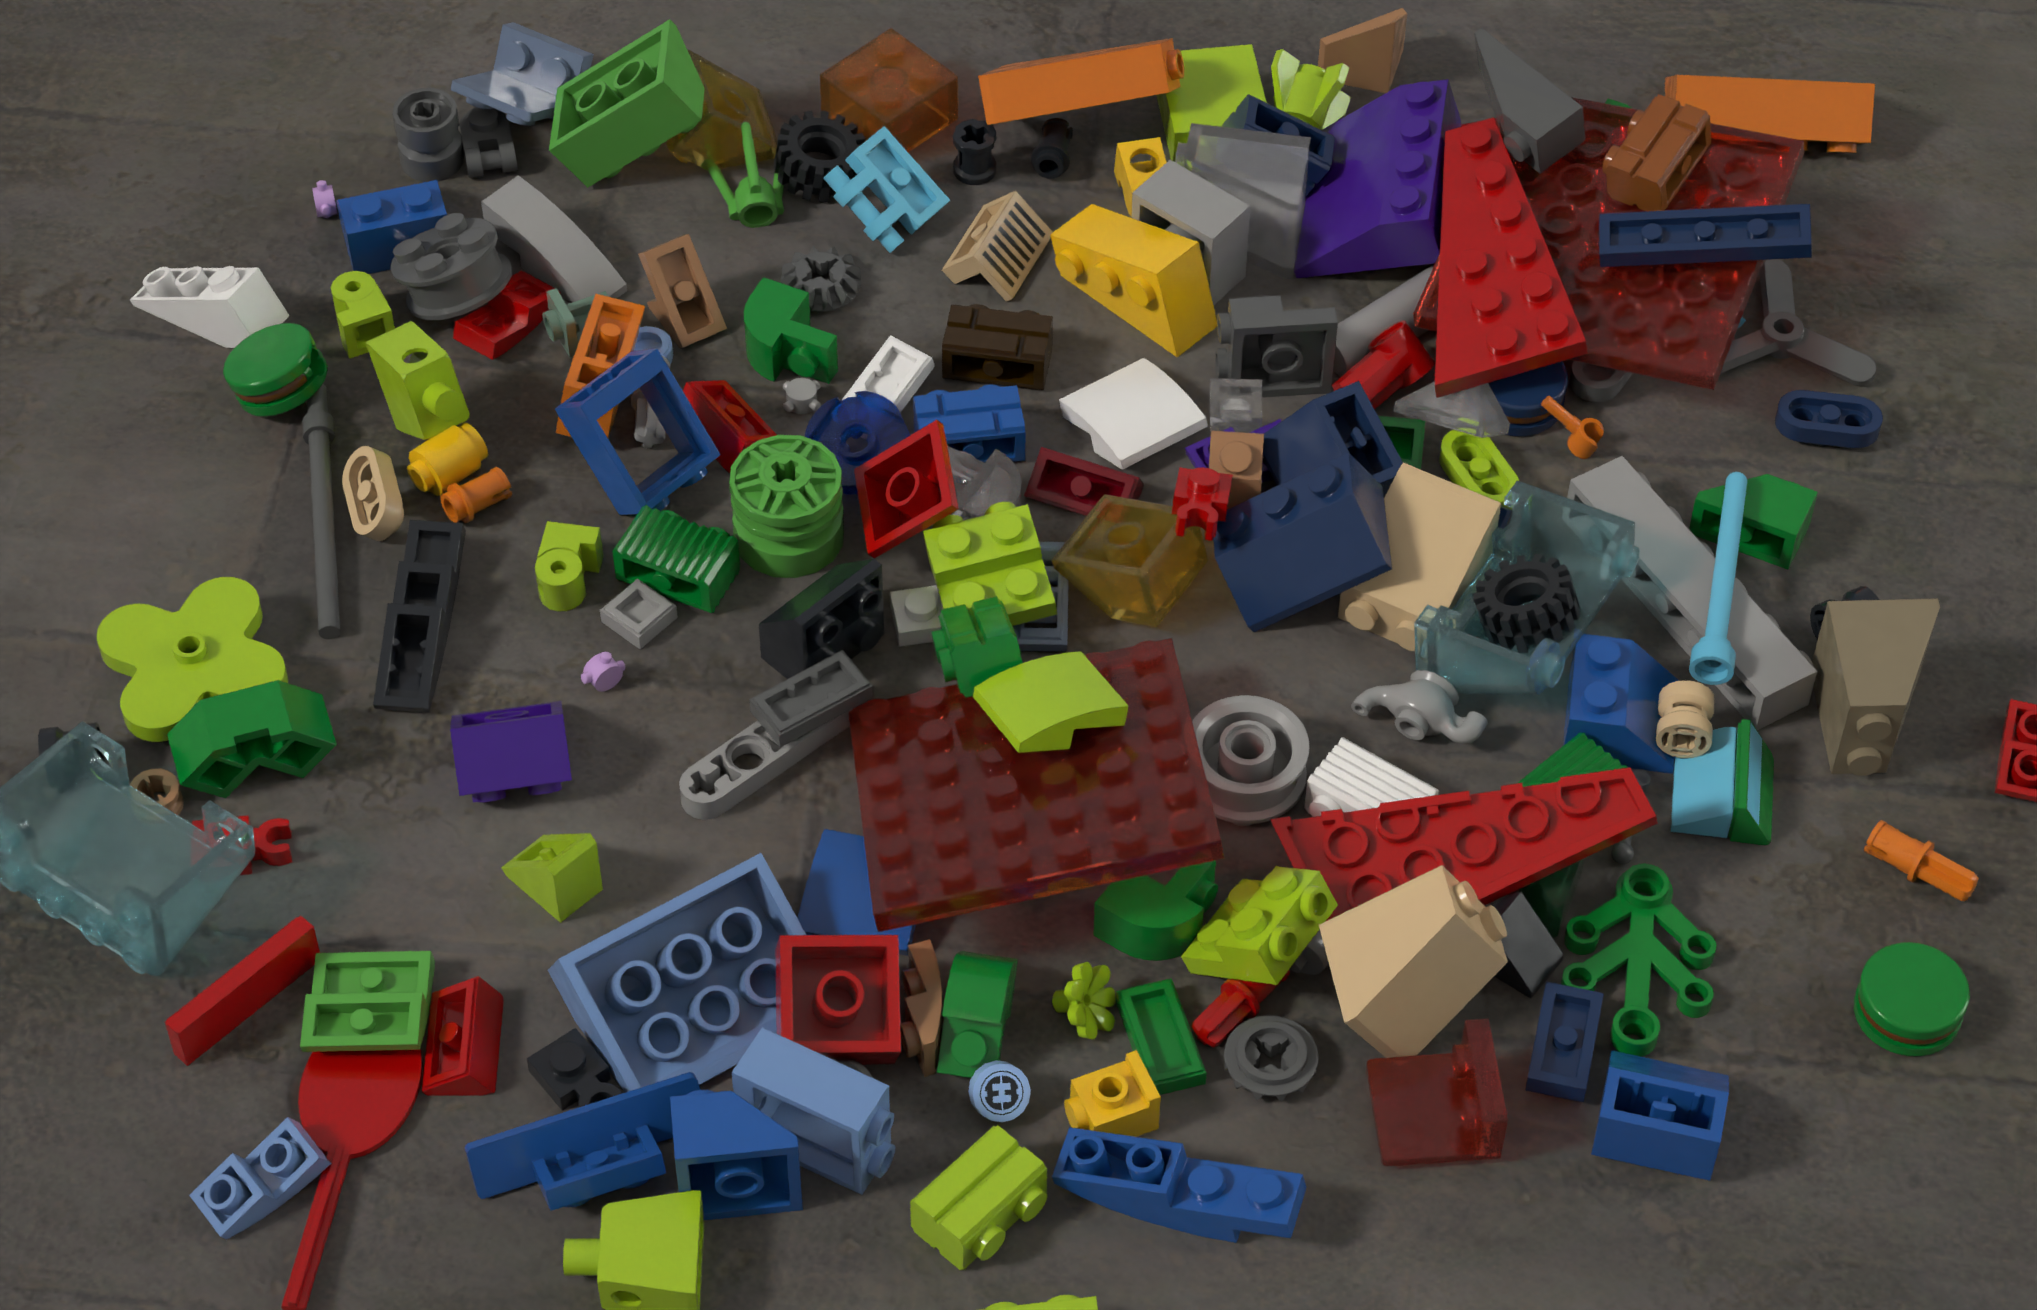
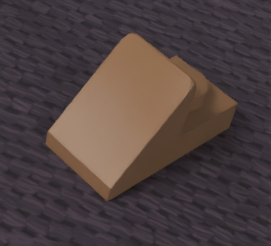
[638,234,727,348]
[1204,431,1264,538]

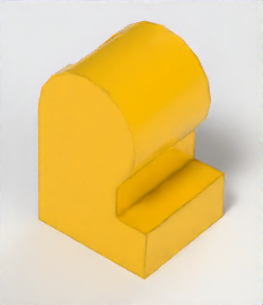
[1114,137,1167,216]

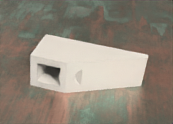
[130,266,289,348]

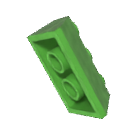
[549,19,705,188]

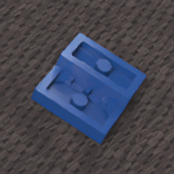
[797,829,936,956]

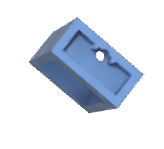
[731,1027,895,1195]

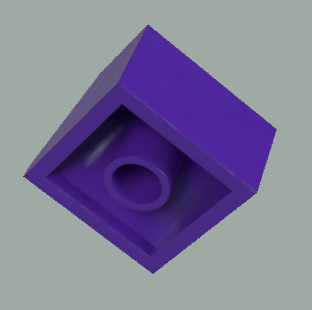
[450,701,572,802]

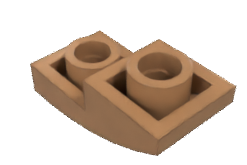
[900,939,942,1077]

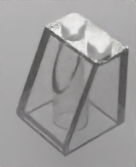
[1175,123,1311,279]

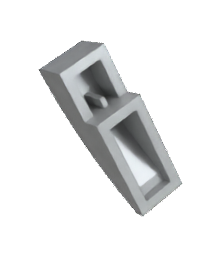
[481,175,627,303]

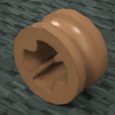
[128,768,184,825]

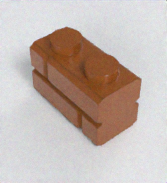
[1603,94,1711,211]

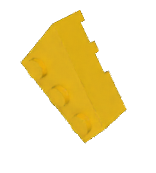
[1050,204,1217,357]

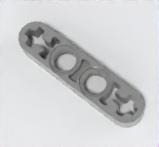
[679,706,858,820]

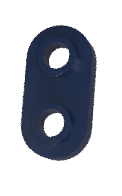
[1775,390,1883,448]

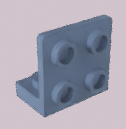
[450,22,594,126]

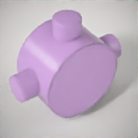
[312,180,337,218]
[581,652,625,692]

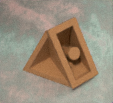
[1318,8,1407,93]

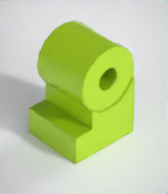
[331,271,395,359]
[535,521,604,612]

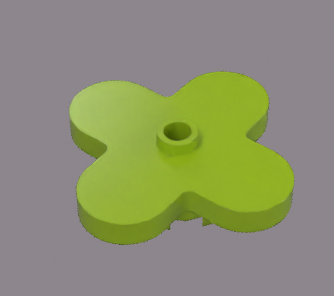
[97,577,288,742]

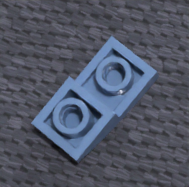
[189,1117,331,1240]

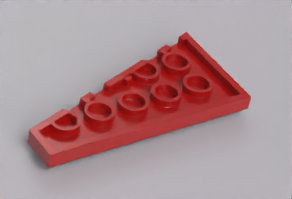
[1435,117,1587,398]

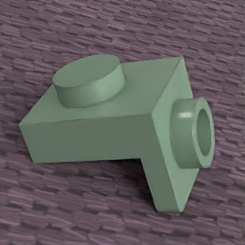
[542,288,609,358]

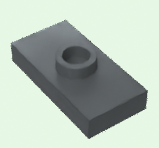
[749,650,873,748]

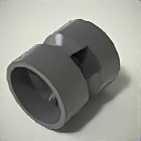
[392,88,464,182]

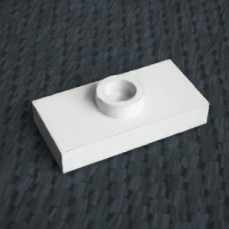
[831,335,935,445]

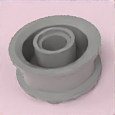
[1184,695,1310,826]

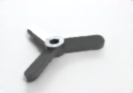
[1693,259,1876,386]

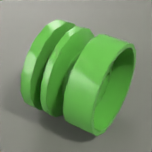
[729,435,844,578]

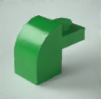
[744,277,838,384]
[1093,848,1218,961]
[937,951,1018,1078]

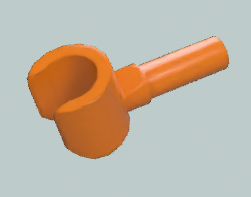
[1541,395,1604,459]

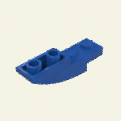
[1052,1127,1307,1243]

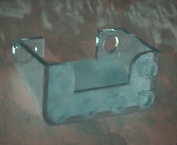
[0,721,255,976]

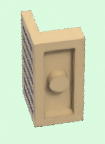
[942,190,1053,301]

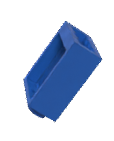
[555,348,721,515]

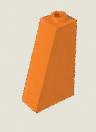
[978,38,1184,125]

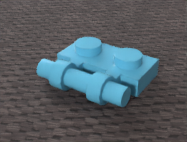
[823,126,950,253]

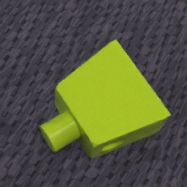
[365,321,470,440]
[563,1190,705,1310]

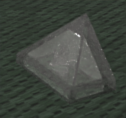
[1393,381,1510,438]

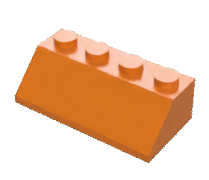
[1665,75,1875,153]

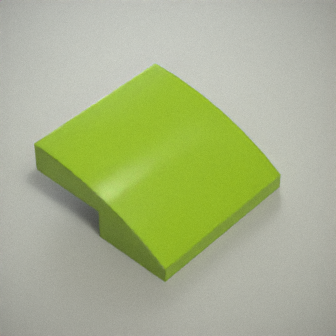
[973,651,1129,753]

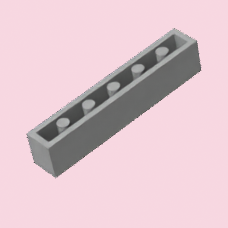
[1564,456,1817,730]

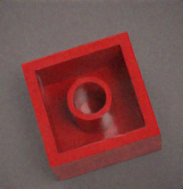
[775,935,901,1065]

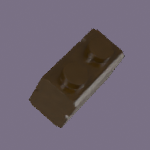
[942,304,1053,390]

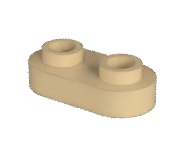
[342,446,404,541]

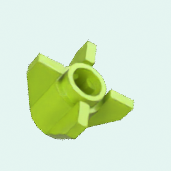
[1271,49,1351,130]

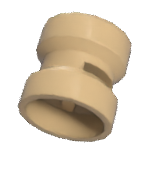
[1656,680,1715,758]

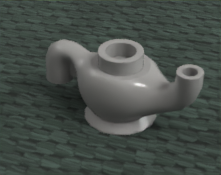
[1351,670,1488,744]

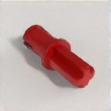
[1192,970,1290,1047]

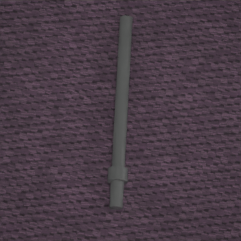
[302,384,340,639]

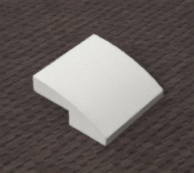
[1059,358,1208,470]

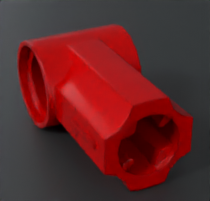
[1332,320,1435,410]

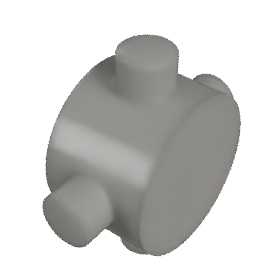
[783,378,821,414]

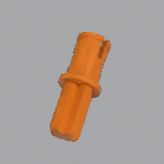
[1864,820,1979,901]

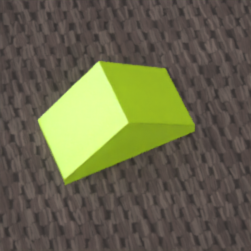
[501,833,603,923]

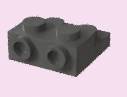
[1215,295,1338,400]

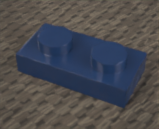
[1525,981,1604,1102]

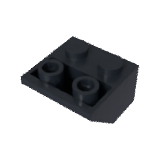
[759,559,884,679]

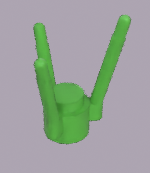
[701,122,784,228]

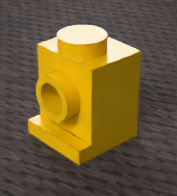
[1064,1050,1161,1137]

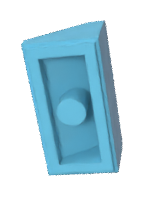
[1671,727,1736,838]

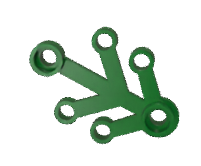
[1561,863,1717,1057]

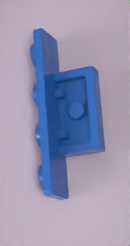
[465,1072,700,1211]

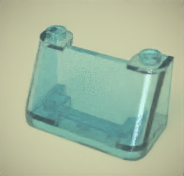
[1414,480,1640,695]

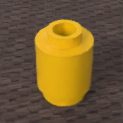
[407,422,488,496]

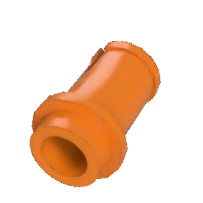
[441,467,512,523]

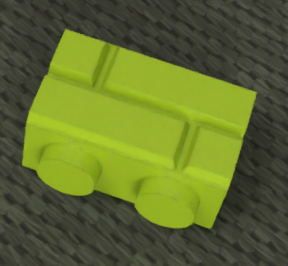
[910,1125,1048,1270]

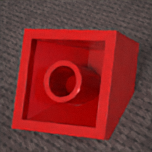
[854,420,959,558]

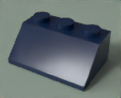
[1213,452,1392,632]

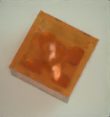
[820,28,958,152]

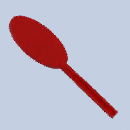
[281,1049,422,1310]

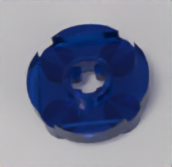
[805,391,910,495]

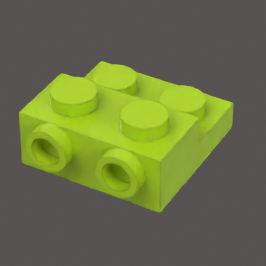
[923,502,1057,626]
[1181,866,1338,985]

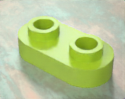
[1439,427,1520,510]

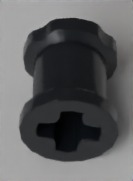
[953,119,997,185]

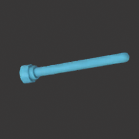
[1689,472,1747,685]

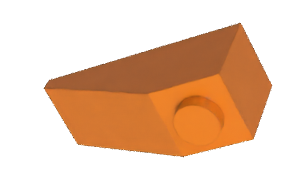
[555,293,645,439]

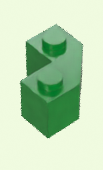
[167,680,337,799]

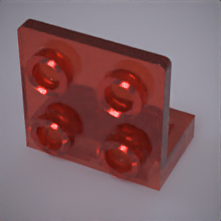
[1366,1019,1508,1166]

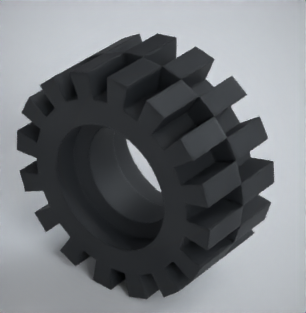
[774,111,865,202]
[1473,554,1580,653]

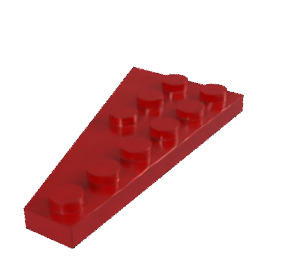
[1270,767,1658,922]

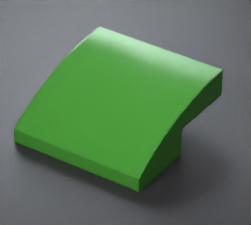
[300,951,435,1052]

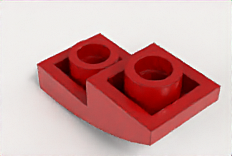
[1995,699,2037,802]

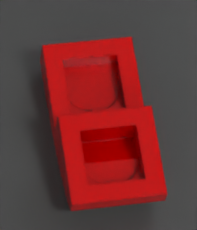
[453,271,561,360]

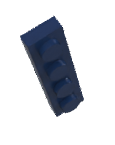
[1599,204,1812,267]

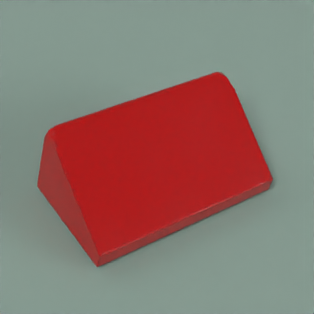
[682,380,777,473]
[422,976,504,1096]

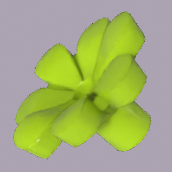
[1052,962,1116,1039]

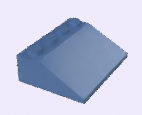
[548,853,806,1093]

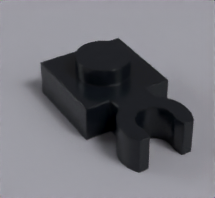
[527,1028,622,1111]

